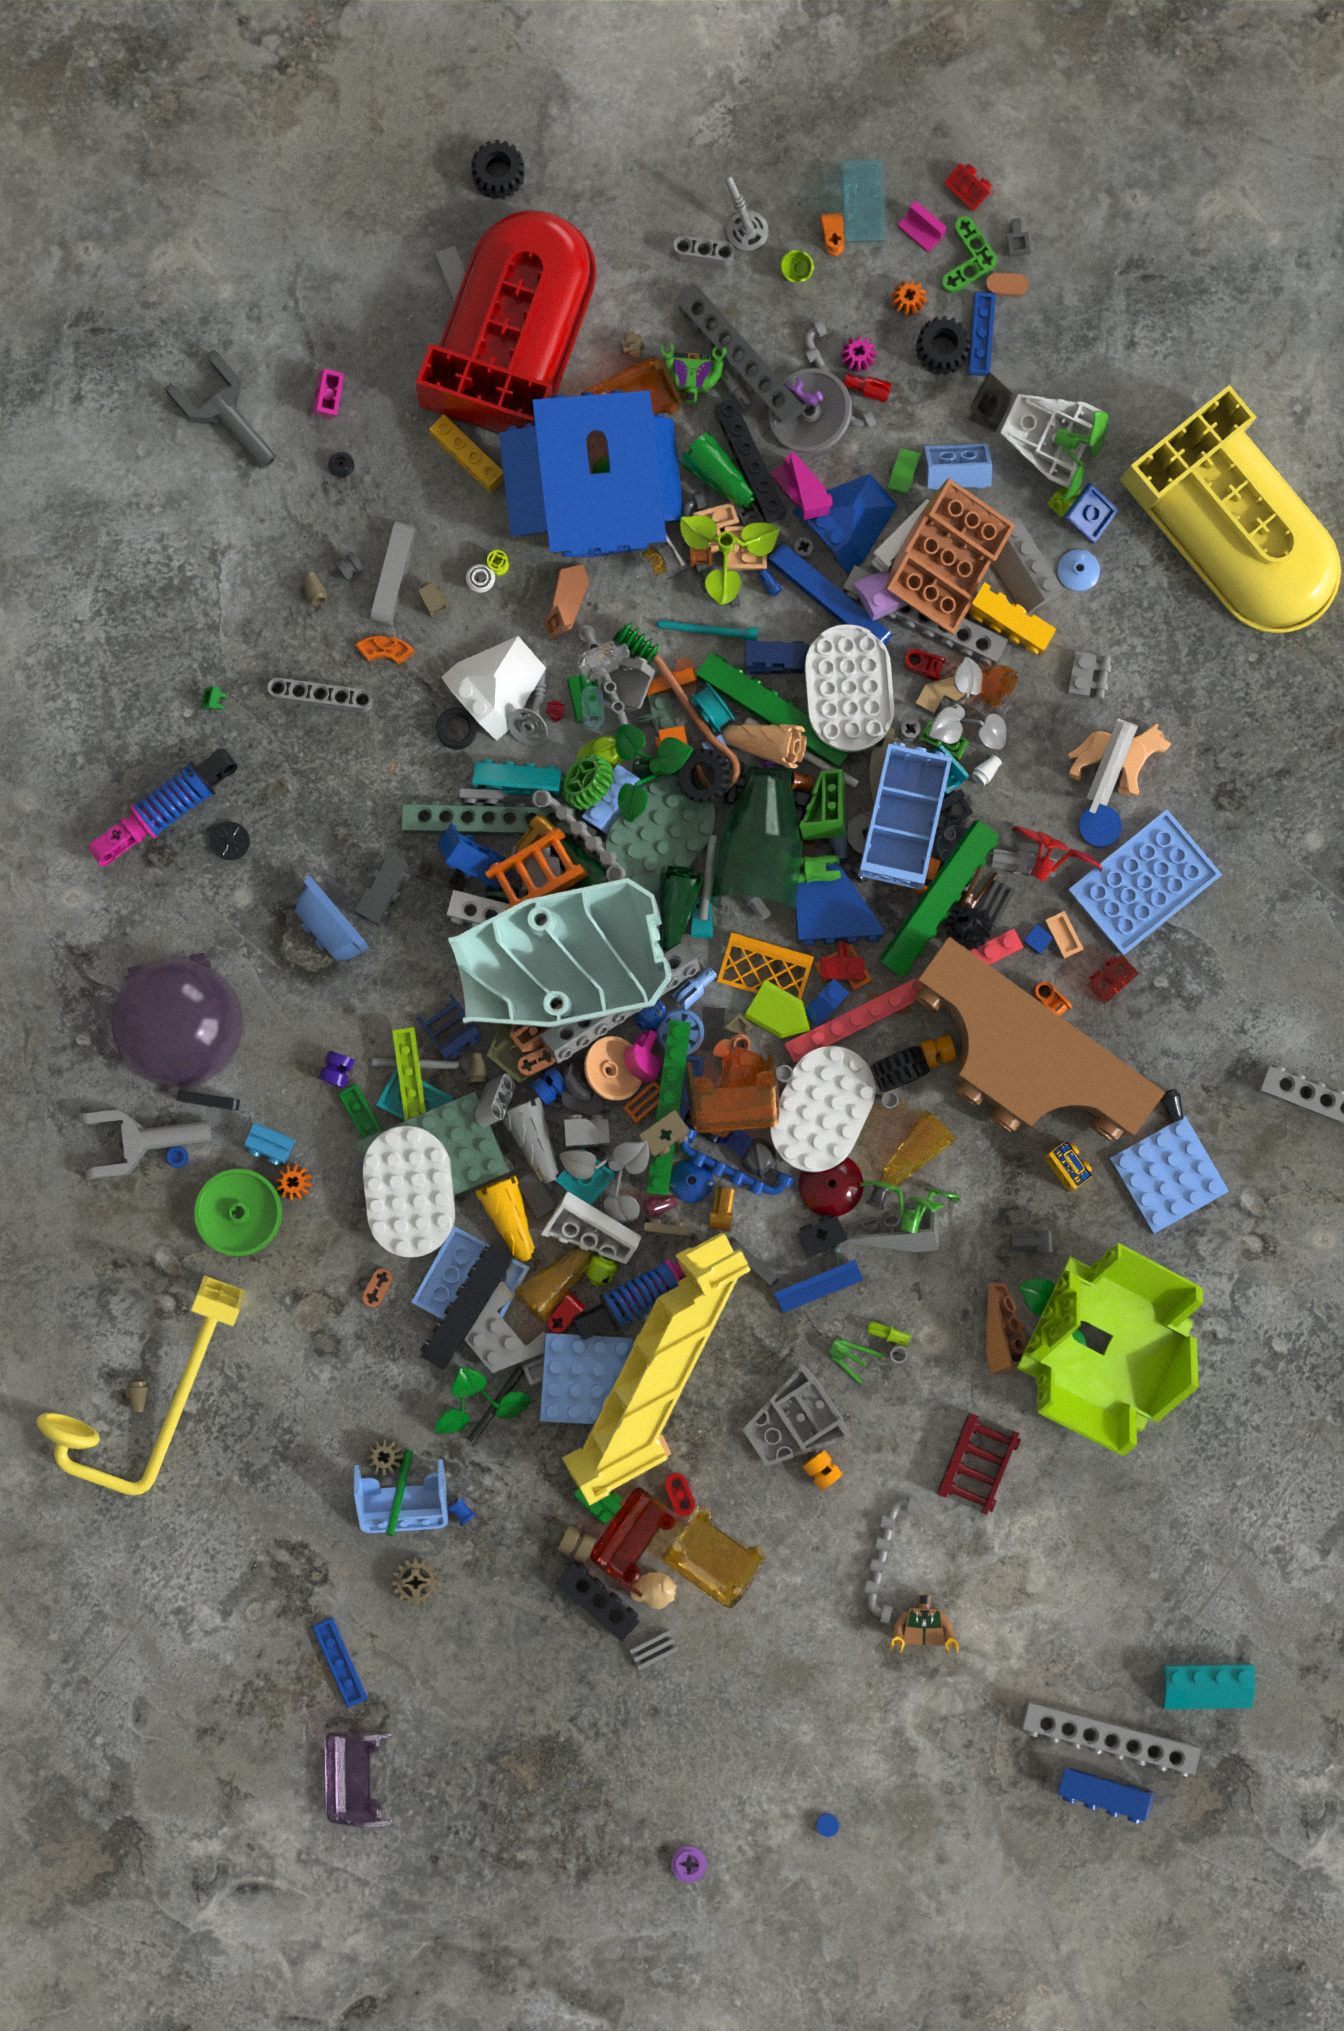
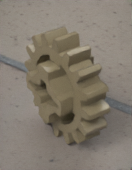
[392,1557,441,1607]

